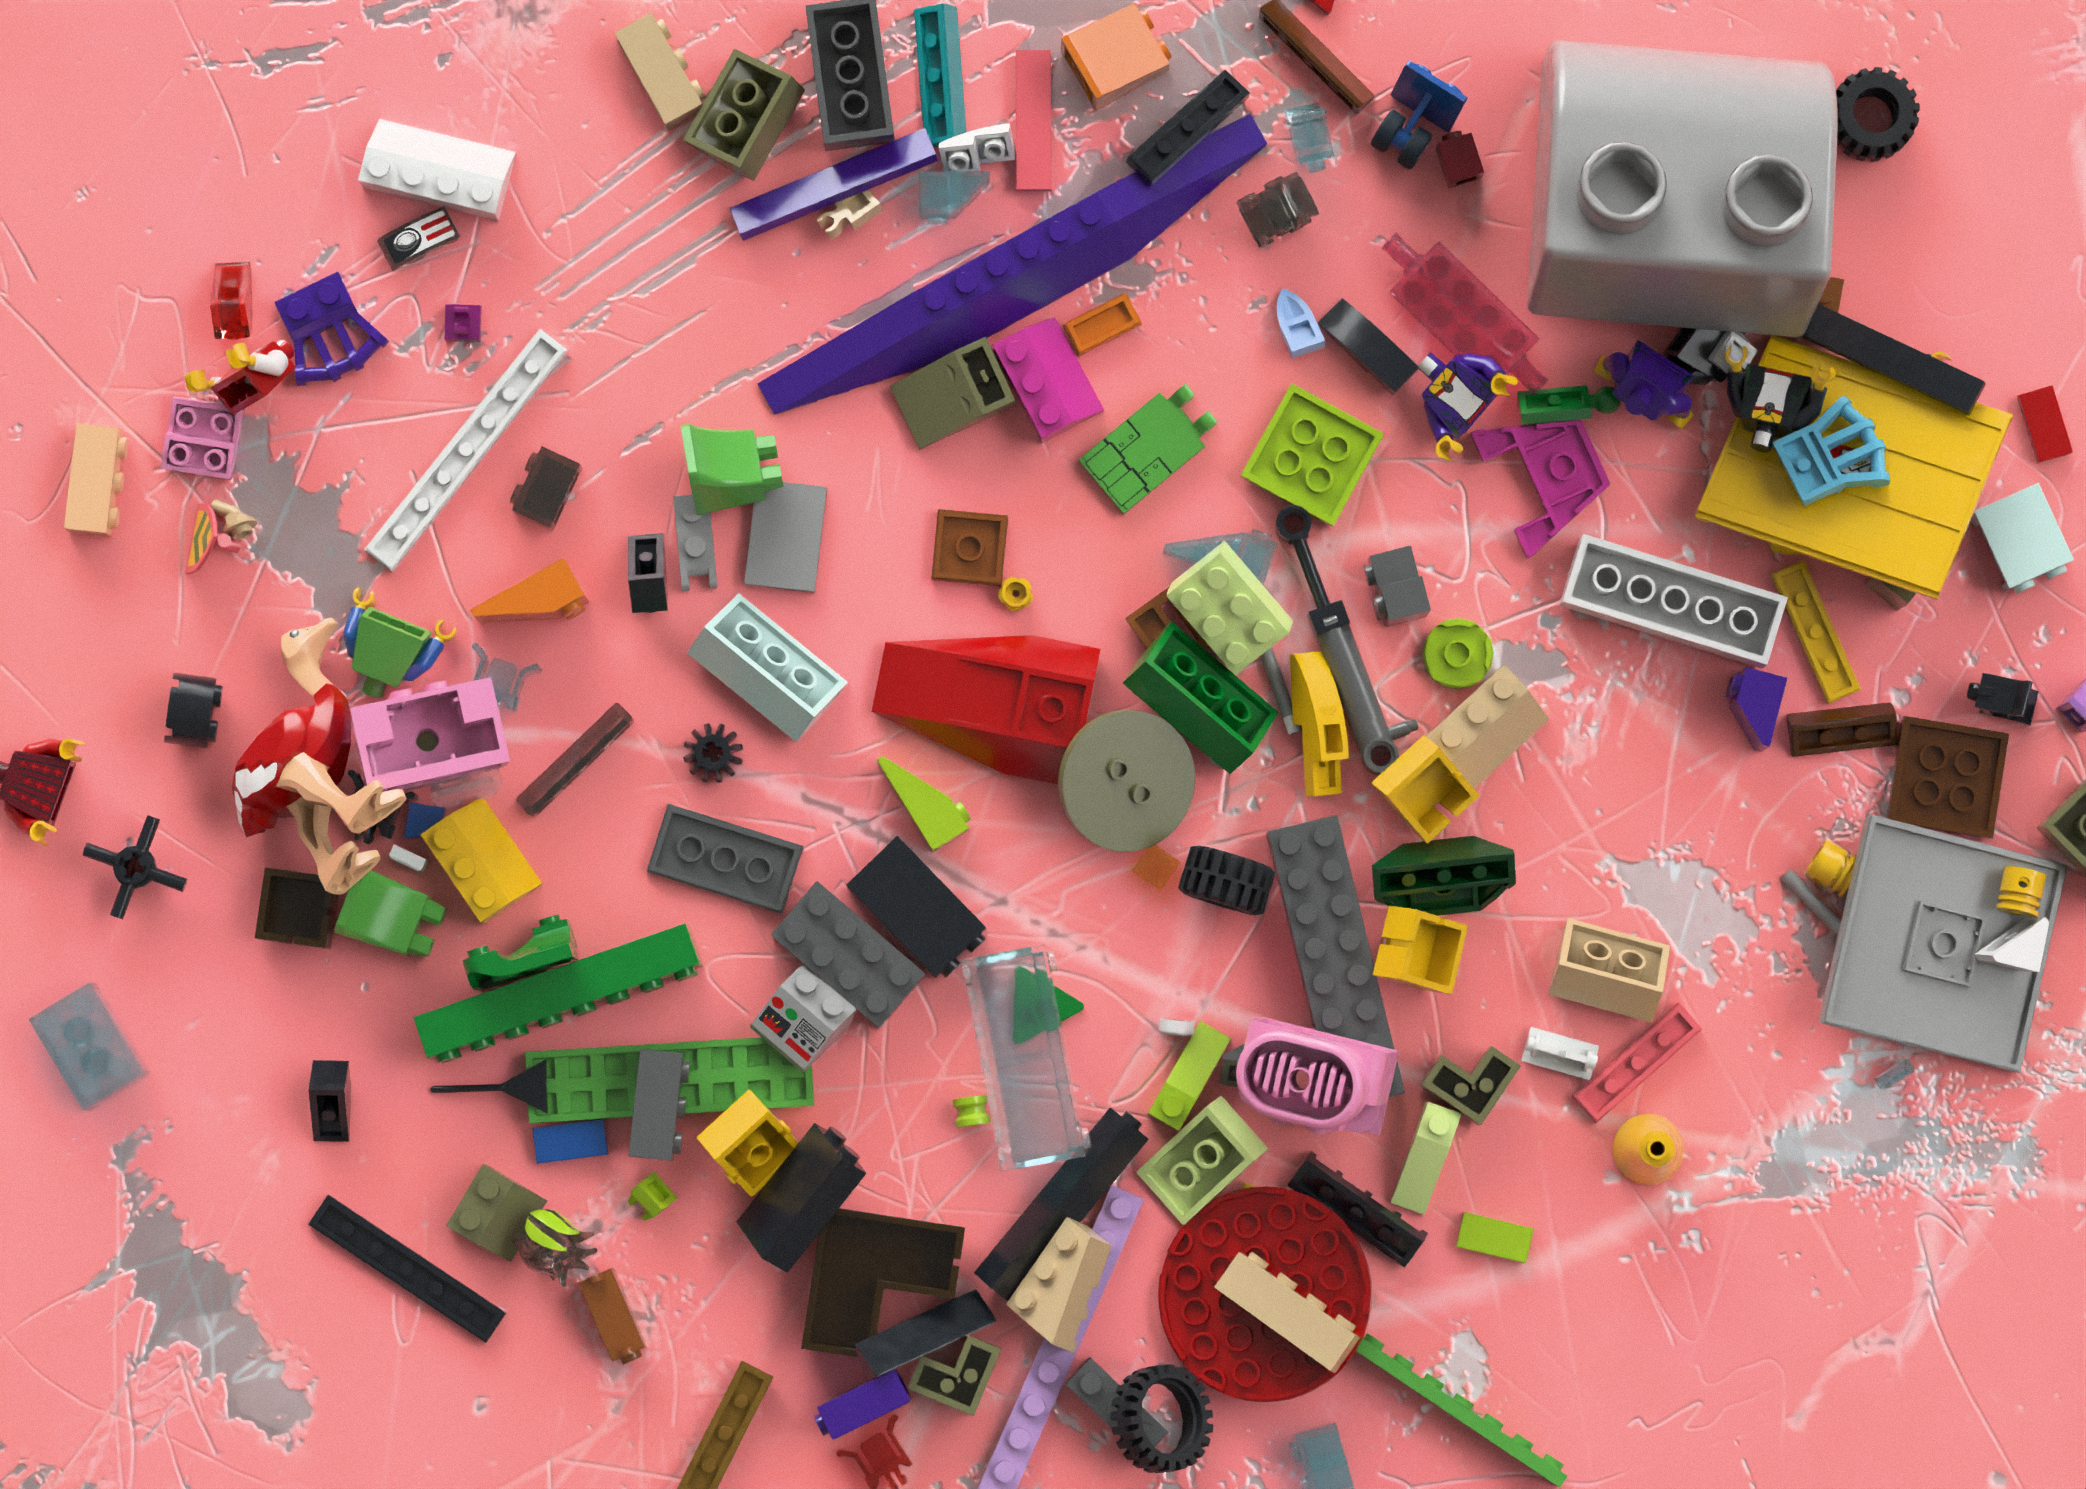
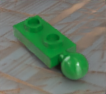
[1517,385,1621,425]

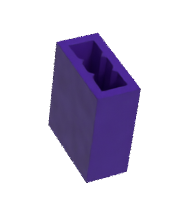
[814,1368,912,1440]

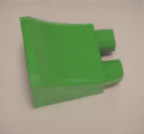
[680,424,784,515]
[334,870,447,957]

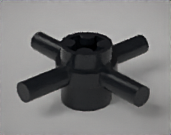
[82,815,188,920]

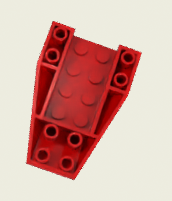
[871,635,1101,785]

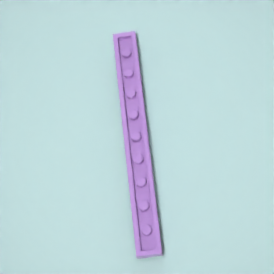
[978,1185,1144,1489]

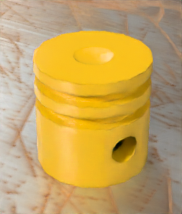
[1804,839,1856,897]
[1996,866,2047,918]

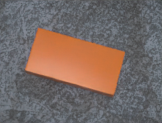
[1063,292,1142,356]

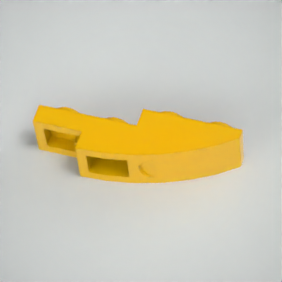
[1290,651,1349,797]

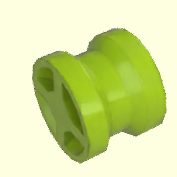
[952,1095,991,1128]

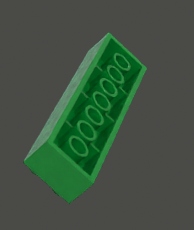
[413,923,704,1064]

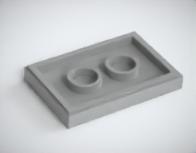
[744,482,827,593]

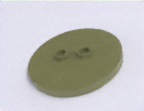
[1058,709,1195,852]

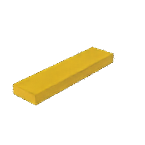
[1770,560,1861,704]

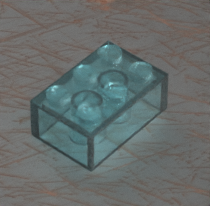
[28,982,151,1111]

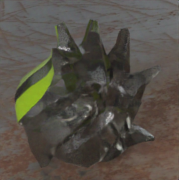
[511,1209,598,1287]

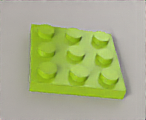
[1240,383,1384,528]

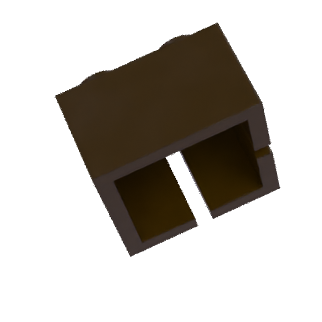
[255,867,339,950]

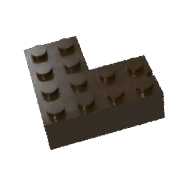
[801,1208,966,1357]

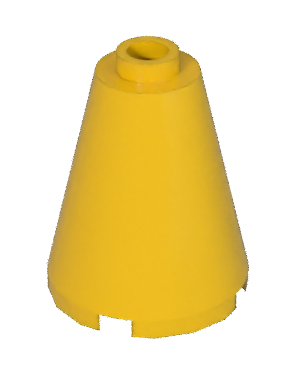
[1612,1114,1684,1185]

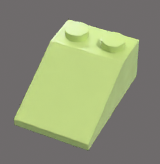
[1136,1096,1269,1225]

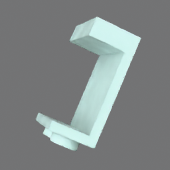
[1971,482,2074,594]

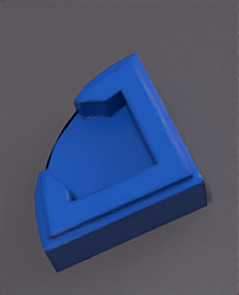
[404,802,446,838]

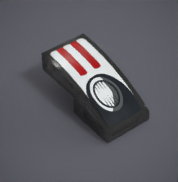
[377,206,460,271]

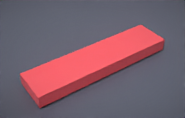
[1016,50,1052,191]
[1572,1002,1702,1123]

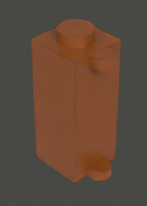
[578,1268,647,1365]

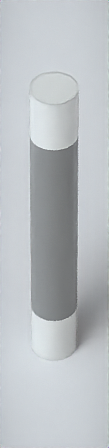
[1260,647,1302,735]

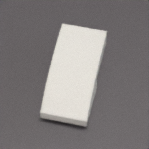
[939,123,1016,176]

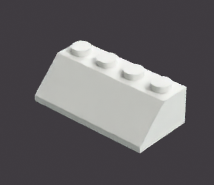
[358,119,516,221]

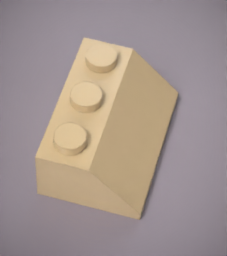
[1426,664,1550,789]
[1549,918,1670,1023]

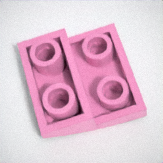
[161,396,244,479]

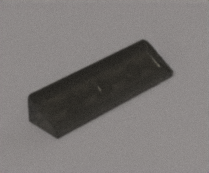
[516,703,635,818]

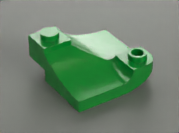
[462,914,578,991]

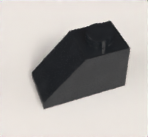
[628,533,668,613]
[308,1060,351,1142]

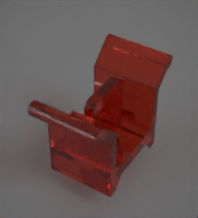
[836,1413,913,1489]

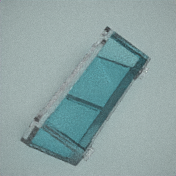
[960,944,1091,1172]

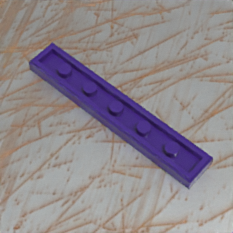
[730,128,939,241]

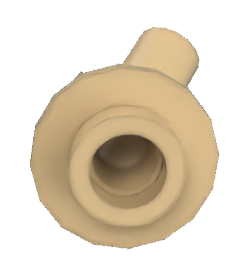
[211,499,257,540]

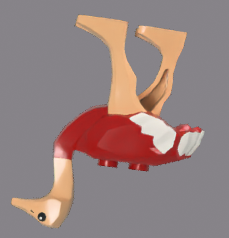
[232,618,407,895]

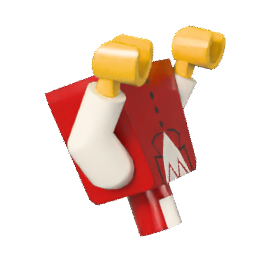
[184,340,294,415]

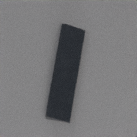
[853,1289,996,1378]

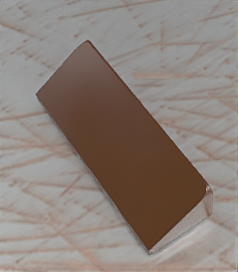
[1787,702,1898,757]

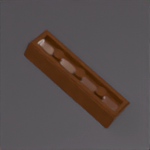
[1259,0,1374,114]

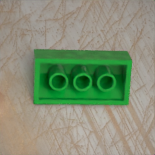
[1123,621,1279,774]

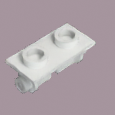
[1521,1027,1599,1080]

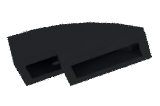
[1317,298,1419,396]

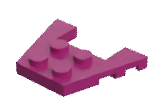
[1470,420,1610,559]

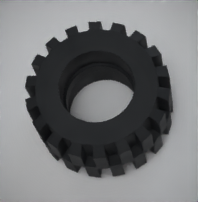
[1836,67,1920,162]
[1178,845,1276,915]

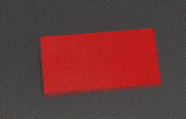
[2017,385,2073,464]

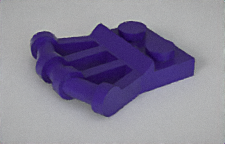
[274,271,390,386]

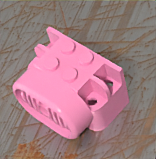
[349,677,510,792]
[1236,1017,1399,1135]

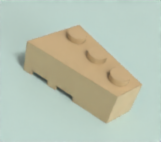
[1006,1217,1112,1353]

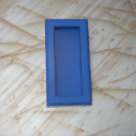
[532,1119,609,1164]

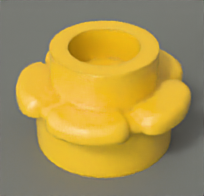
[998,576,1033,611]

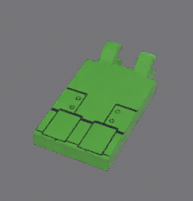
[1079,383,1218,515]

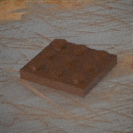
[1886,716,2009,839]

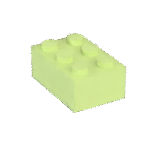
[1166,541,1293,675]

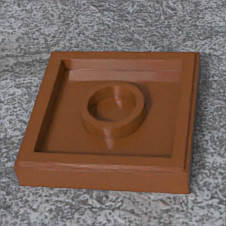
[931,509,1008,587]

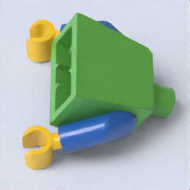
[343,587,456,698]

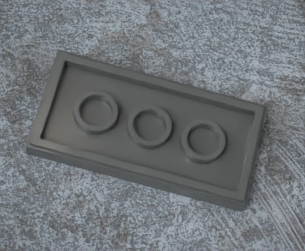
[647,804,804,914]

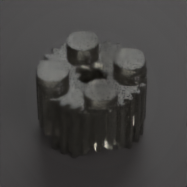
[1236,172,1320,248]

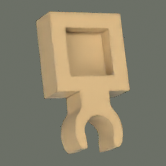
[817,190,883,239]

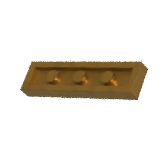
[677,1360,774,1489]

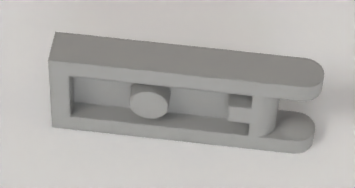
[673,494,718,592]

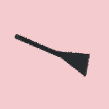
[430,1059,548,1113]

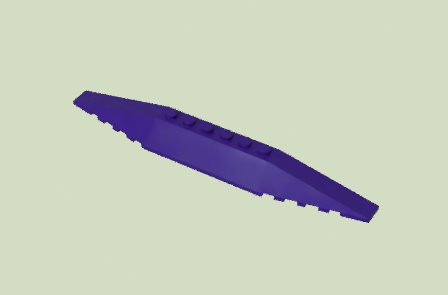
[757,113,1267,415]

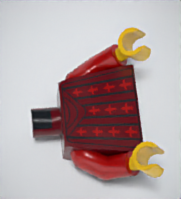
[0,738,85,846]

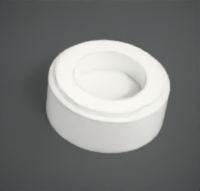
[1158,1018,1195,1036]

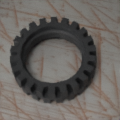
[1111,1364,1213,1473]

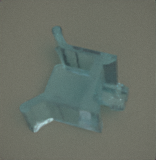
[1284,103,1334,173]
[472,643,542,712]

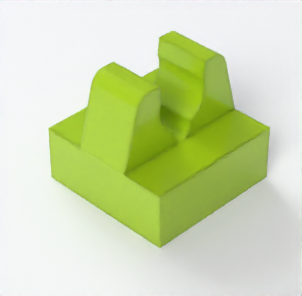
[628,1171,678,1221]

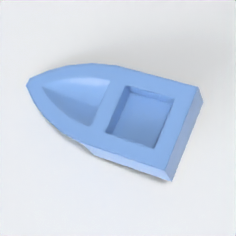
[1277,288,1325,358]

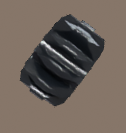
[683,723,743,783]

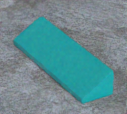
[914,3,967,148]

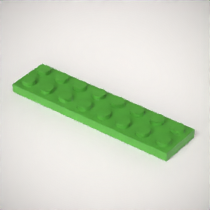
[525,1037,815,1123]

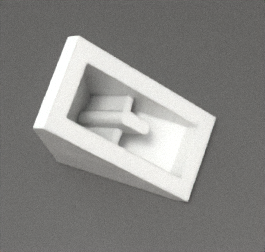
[1975,916,2049,972]

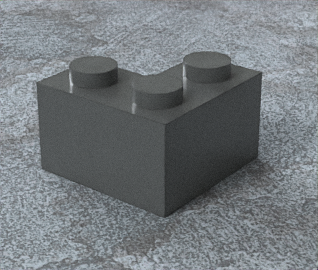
[1363,545,1431,627]

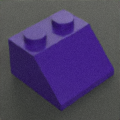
[1725,667,1787,752]

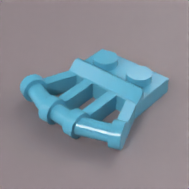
[1772,396,1890,506]

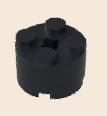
[164,672,223,748]

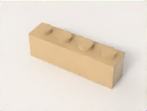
[1214,1251,1360,1373]

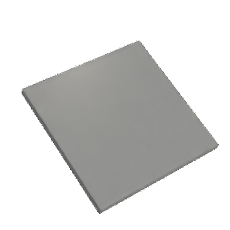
[1818,814,2068,1073]

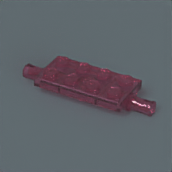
[1381,232,1549,396]

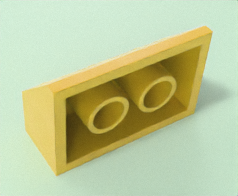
[420,796,543,924]

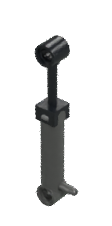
[1275,505,1419,775]

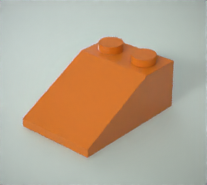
[470,558,590,623]

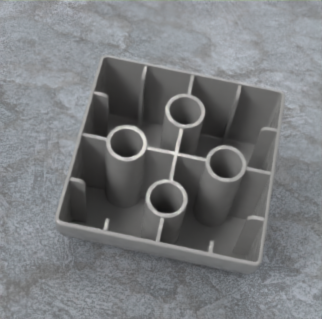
[1527,40,1838,337]

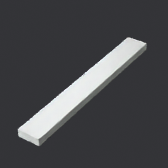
[364,329,569,572]

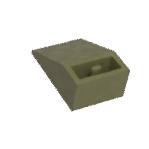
[890,337,1016,450]

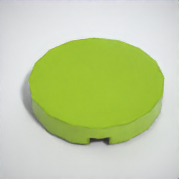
[1422,618,1494,690]

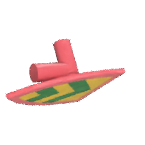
[185,503,241,574]

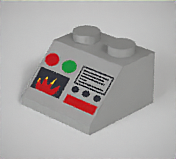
[750,964,856,1073]

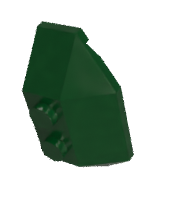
[1371,836,1516,916]

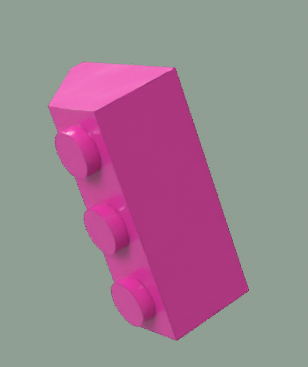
[992,317,1104,443]

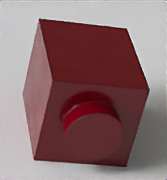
[1436,130,1484,189]

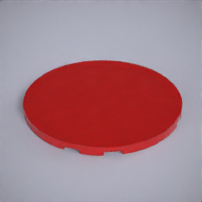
[1158,1186,1373,1403]

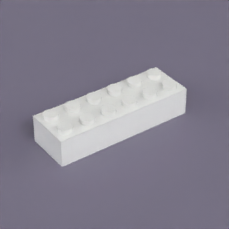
[1559,534,1788,669]

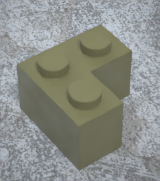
[1419,1046,1521,1126]
[907,1335,1001,1416]

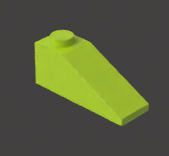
[877,756,971,852]
[1147,1021,1231,1131]

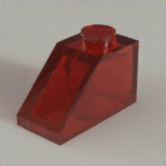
[210,262,253,340]

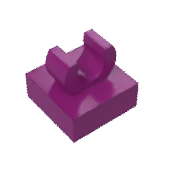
[444,304,482,342]

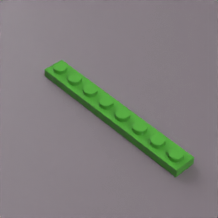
[1356,1333,1568,1488]

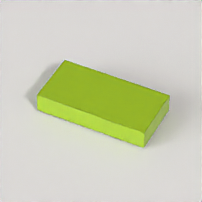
[1456,1212,1534,1263]

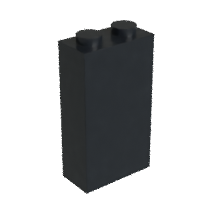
[846,836,987,978]
[736,1123,867,1273]

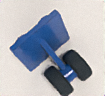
[1371,60,1468,170]

